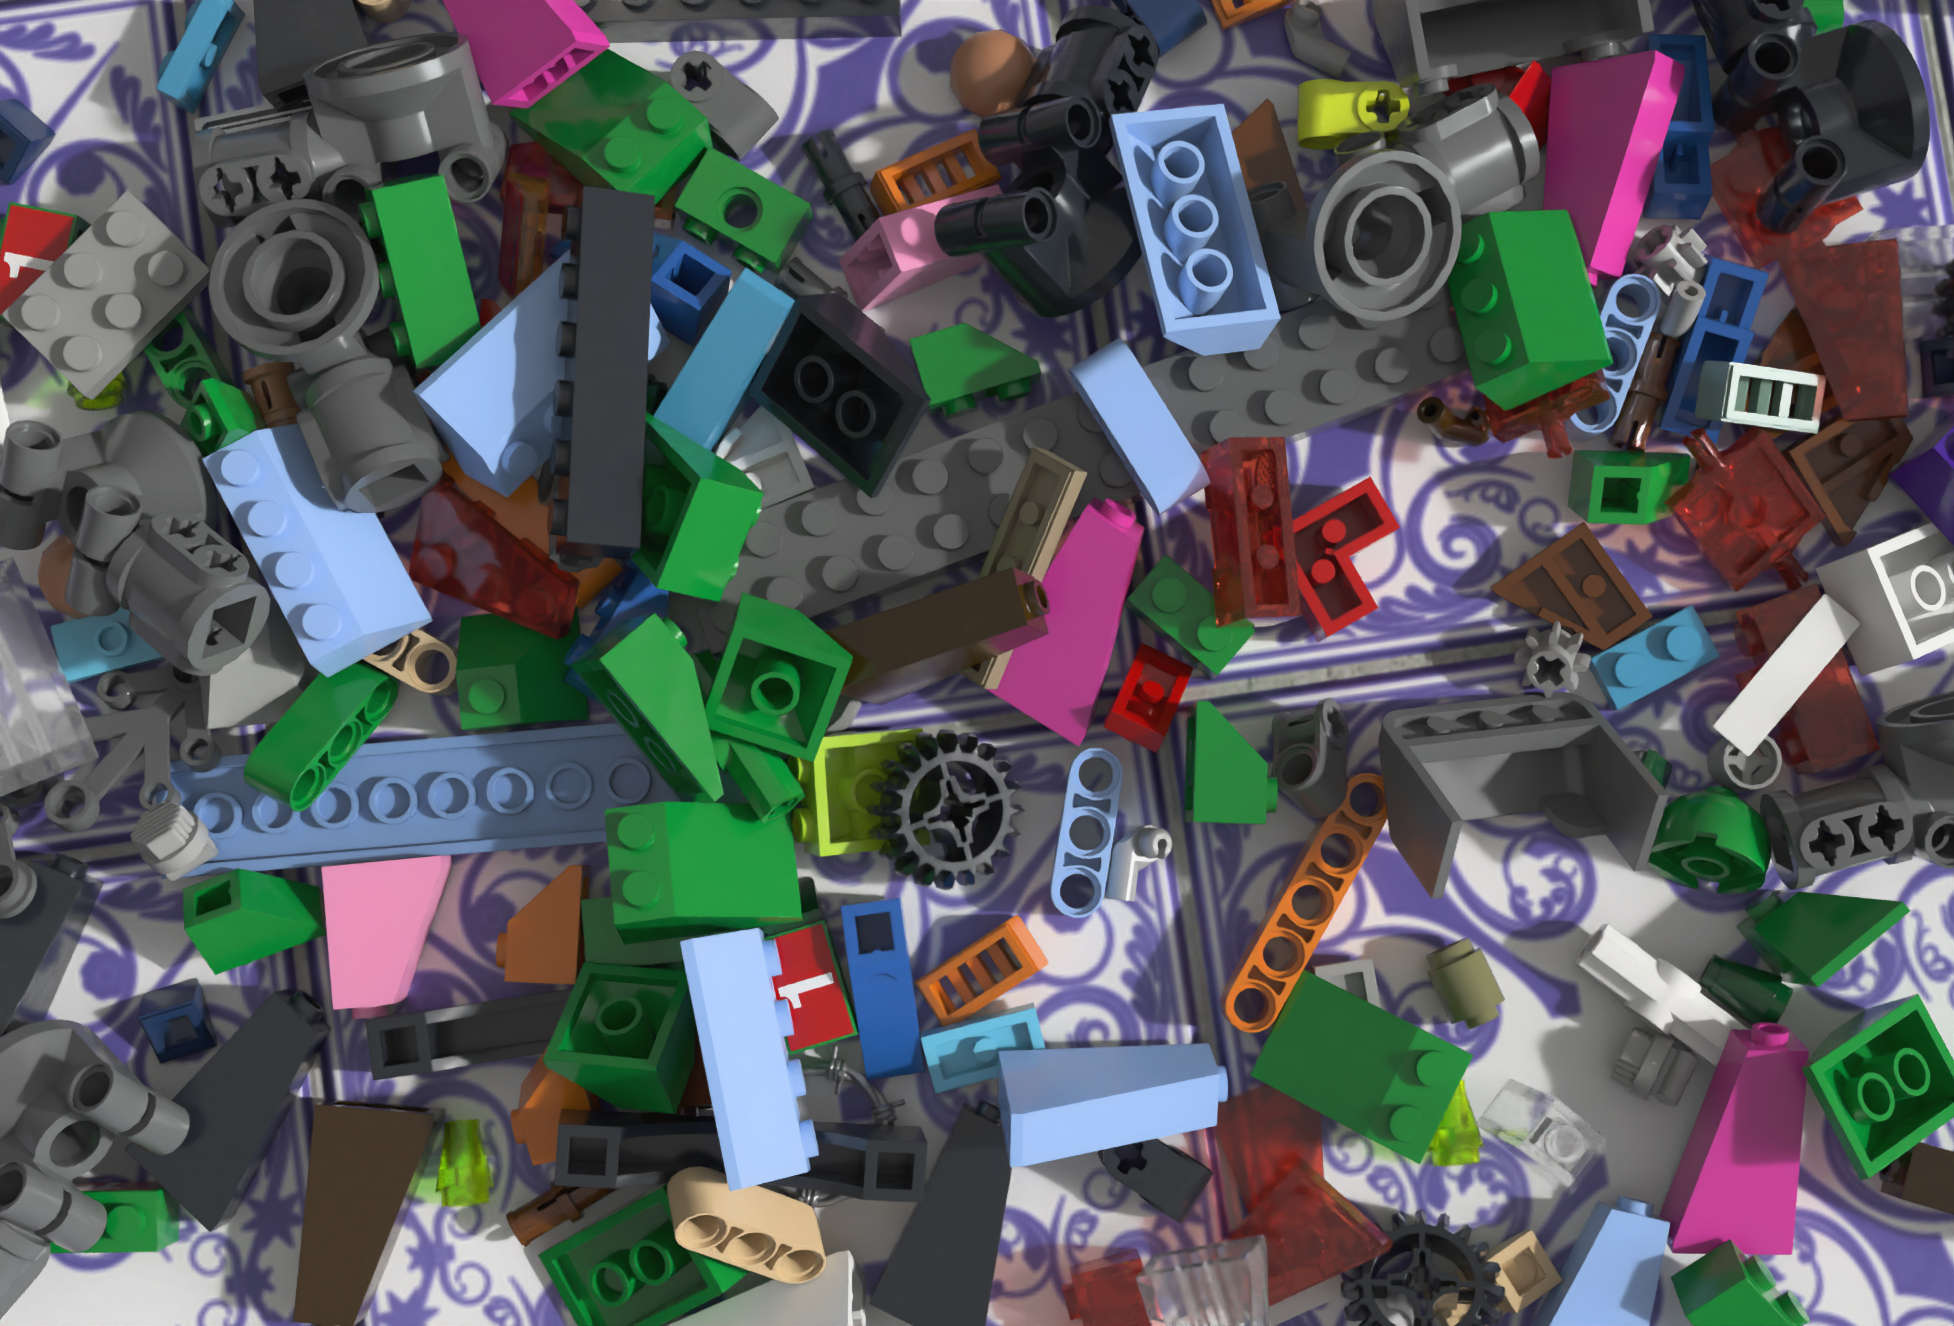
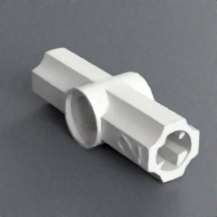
[1574,924,1748,1069]

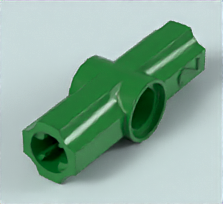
[690,649,805,824]

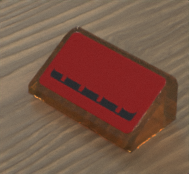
[498,172,551,301]

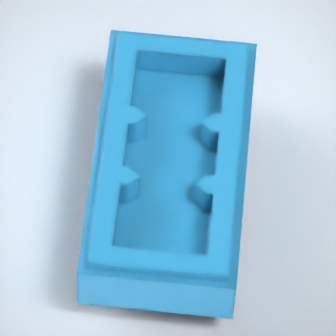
[50,608,166,684]

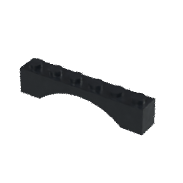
[365,988,698,1081]
[554,1109,928,1203]

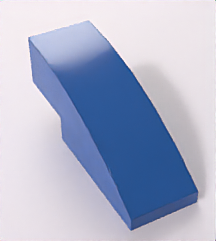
[1643,34,1715,220]
[1658,253,1769,444]

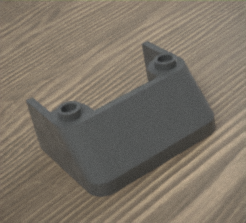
[1372,0,1655,98]
[1378,692,1669,899]

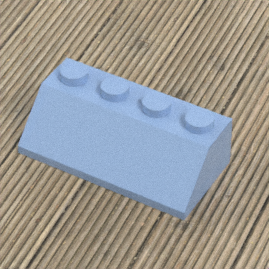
[1109,104,1281,356]
[412,249,671,497]
[202,423,433,678]
[680,928,819,1191]

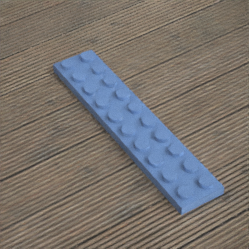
[156,723,748,879]

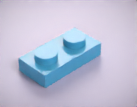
[156,0,246,114]
[1589,605,1720,711]

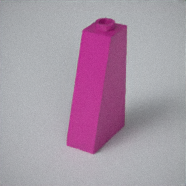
[442,0,610,109]
[1543,50,1685,290]
[986,497,1145,747]
[1659,1022,1809,1255]

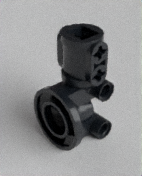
[1692,0,1930,234]
[934,5,1158,318]

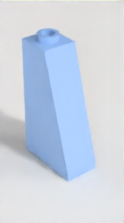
[997,1043,1228,1167]
[1531,1195,1670,1326]

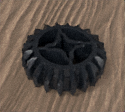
[865,729,1025,890]
[1341,1209,1505,1326]

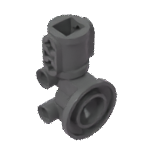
[192,32,510,229]
[1247,84,1540,321]
[209,199,451,513]
[0,410,270,676]
[1760,691,1954,890]
[0,1019,190,1320]

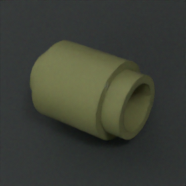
[1426,937,1505,1030]

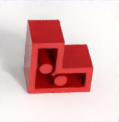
[1260,476,1400,642]

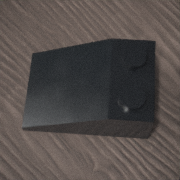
[748,293,931,498]

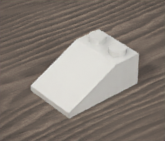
[1815,521,1954,676]

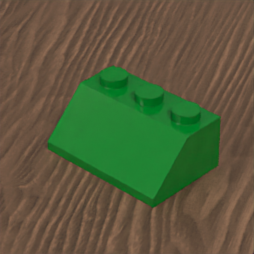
[358,172,481,369]
[1447,210,1614,411]

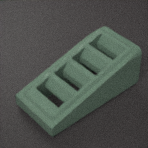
[1695,360,1827,434]

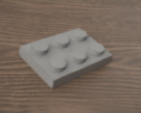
[1,189,211,400]

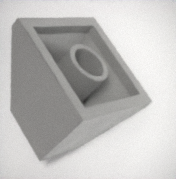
[199,599,320,730]

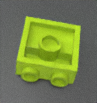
[787,727,930,857]

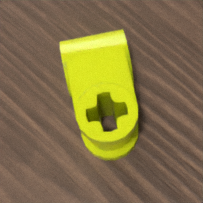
[1297,79,1410,150]

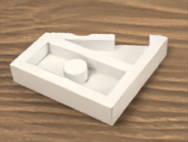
[716,404,815,510]

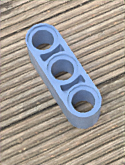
[1554,274,1661,442]
[1068,338,1210,515]
[1049,748,1123,918]

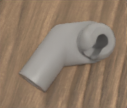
[1284,0,1351,79]
[1654,280,1706,338]
[1106,824,1173,901]

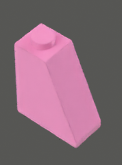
[839,184,1002,312]
[322,855,453,1019]

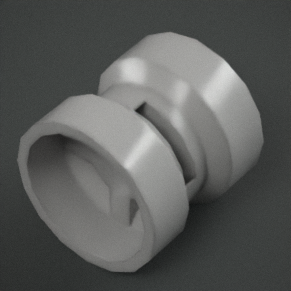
[1707,735,1782,791]

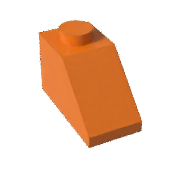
[496,864,590,985]
[511,1046,603,1166]

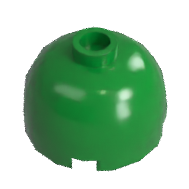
[1648,786,1771,894]

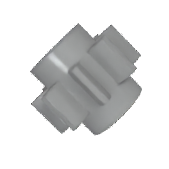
[1633,224,1708,297]
[1514,621,1591,698]

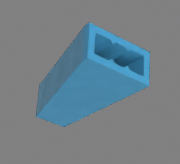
[654,267,795,453]

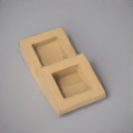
[1422,1229,1563,1326]

